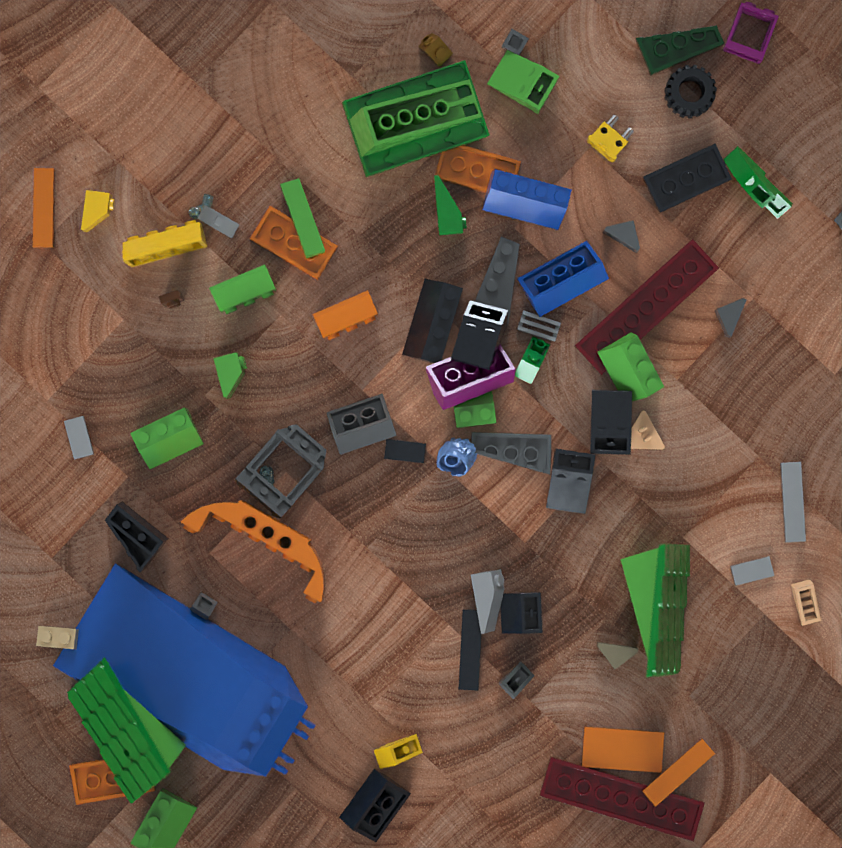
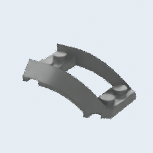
[235,424,326,519]

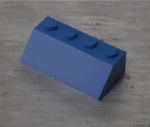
[482,169,572,230]
[518,241,609,317]

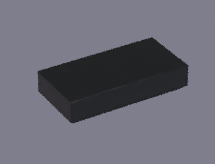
[384,439,426,463]

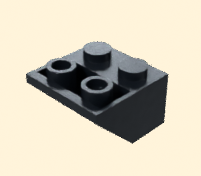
[500,592,543,634]

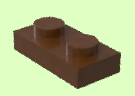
[159,290,184,309]

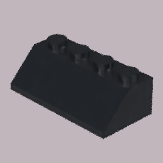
[402,279,463,364]

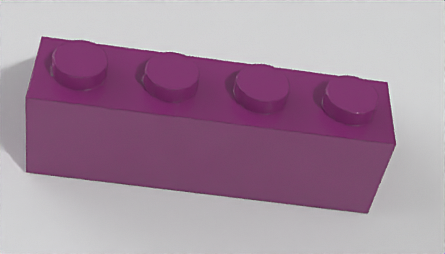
[426,344,516,410]

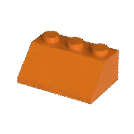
[313,290,378,340]

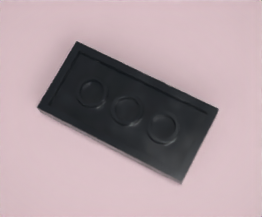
[643,144,732,213]

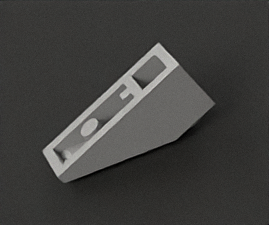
[471,569,504,634]

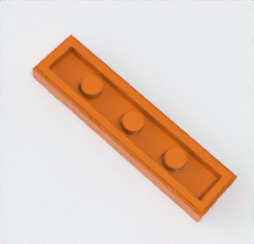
[33,168,55,248]
[642,739,715,807]

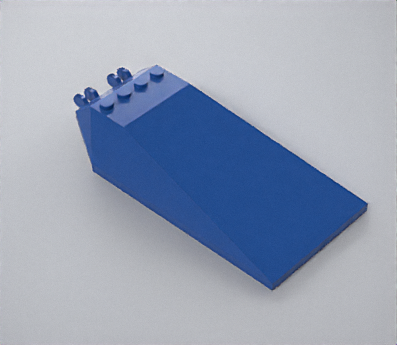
[53,563,316,776]

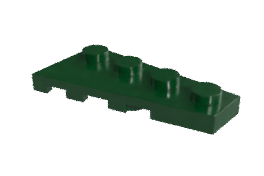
[635,25,724,75]

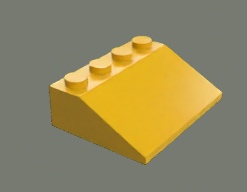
[122,220,208,267]

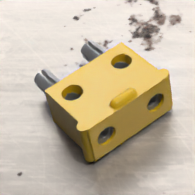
[587,115,634,163]

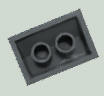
[326,393,397,455]

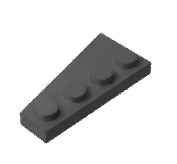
[475,237,520,325]
[471,432,551,475]

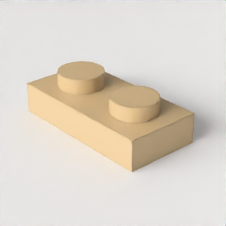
[36,626,79,650]

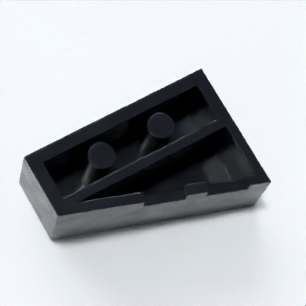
[105,501,169,573]

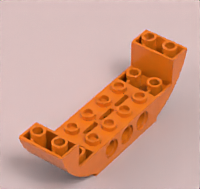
[181,500,325,604]

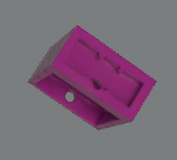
[722,2,779,64]

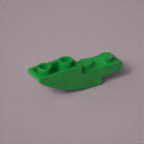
[723,146,793,219]

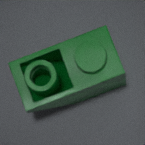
[515,336,550,384]

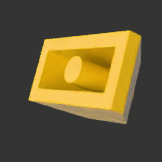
[81,190,115,232]
[374,734,423,769]

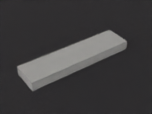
[780,462,806,542]

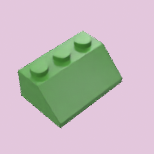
[209,265,276,315]
[597,332,664,402]
[130,407,204,469]
[130,788,198,848]

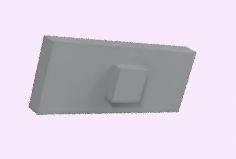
[197,205,239,238]

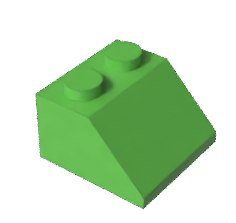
[213,352,247,399]
[454,391,496,428]

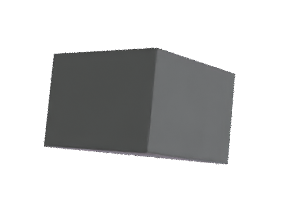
[602,220,640,253]
[715,298,747,338]
[498,662,534,699]

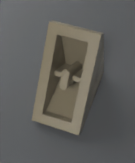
[596,642,638,669]

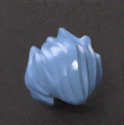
[436,438,477,477]

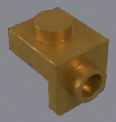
[418,33,453,67]

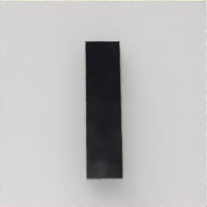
[458,609,481,691]

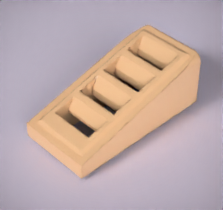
[791,580,821,626]

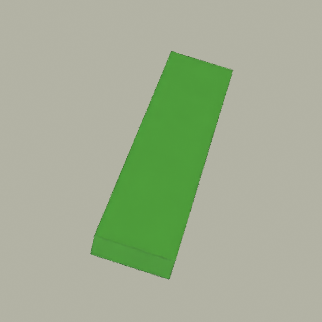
[280,178,325,258]

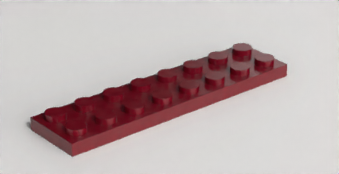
[575,239,719,375]
[539,756,705,842]

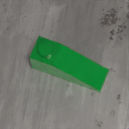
[434,175,467,235]

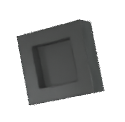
[502,29,529,56]
[190,592,218,620]

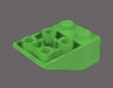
[487,50,559,114]

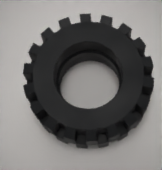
[664,65,717,118]

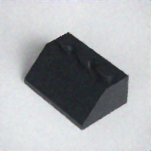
[339,769,411,842]

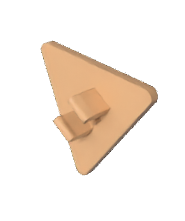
[631,411,665,450]

